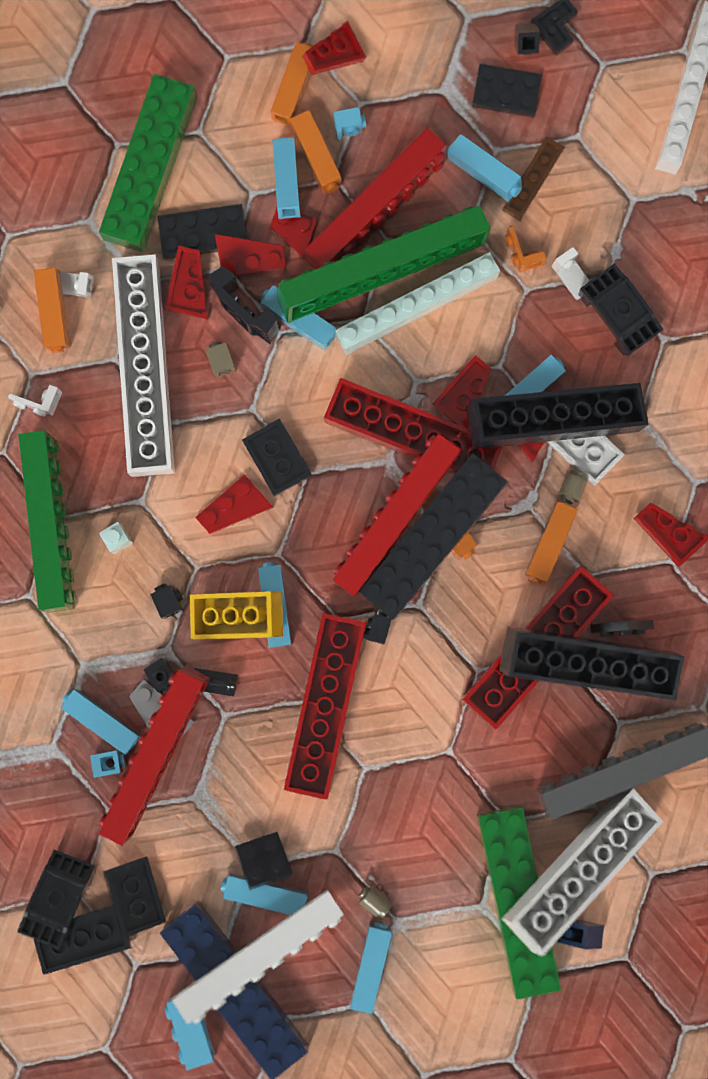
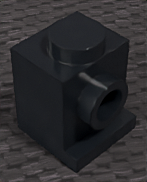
[363,610,391,645]

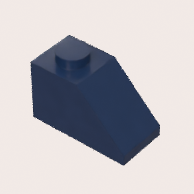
[556,920,604,950]

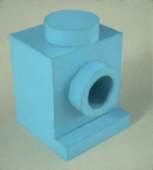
[334,107,366,140]
[90,750,127,778]

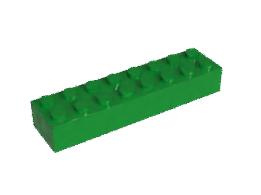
[99,74,197,253]
[18,430,77,613]
[476,806,561,1000]

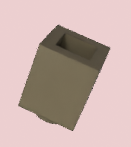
[205,342,236,378]

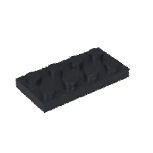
[157,204,247,259]
[33,905,132,975]

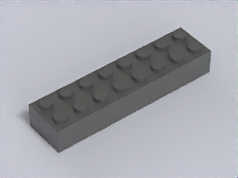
[536,723,708,820]

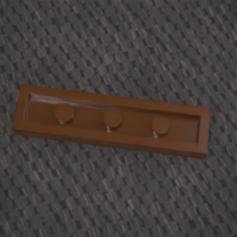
[502,137,565,221]

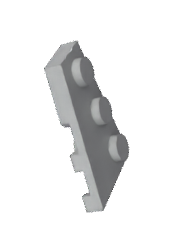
[129,679,195,738]

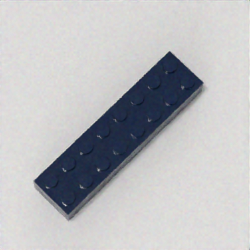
[160,900,309,1079]

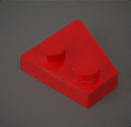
[270,207,318,259]

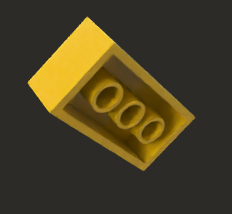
[190,591,283,639]

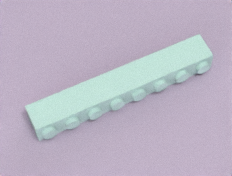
[335,252,500,355]

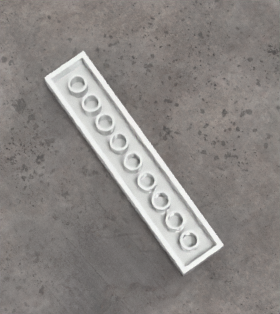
[112,254,175,477]

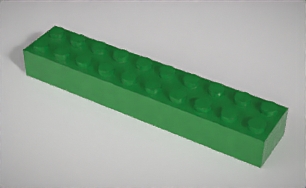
[277,205,491,323]

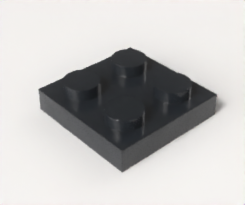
[235,832,293,890]

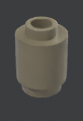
[559,470,587,504]
[358,885,393,919]

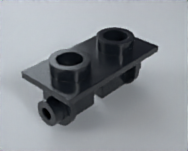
[194,668,238,697]

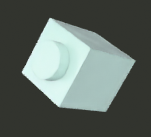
[99,522,133,555]

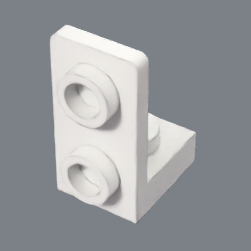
[551,247,590,300]
[60,272,94,298]
[8,385,62,417]

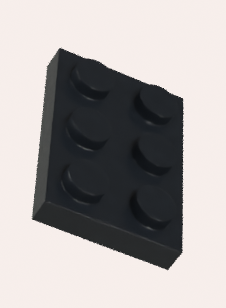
[472,64,542,118]
[242,418,312,497]
[103,856,166,938]

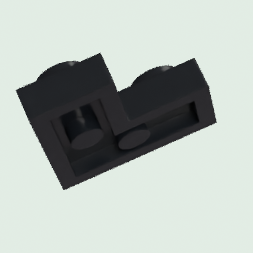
[531,0,578,56]
[590,620,654,637]

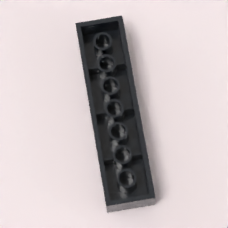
[466,383,649,449]
[359,453,509,620]
[499,626,685,700]

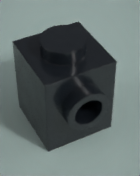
[515,23,540,55]
[150,584,184,619]
[144,658,174,692]

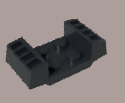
[578,263,664,356]
[208,266,280,344]
[17,850,96,949]

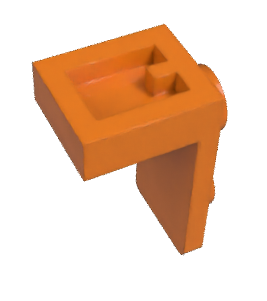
[505,225,547,273]

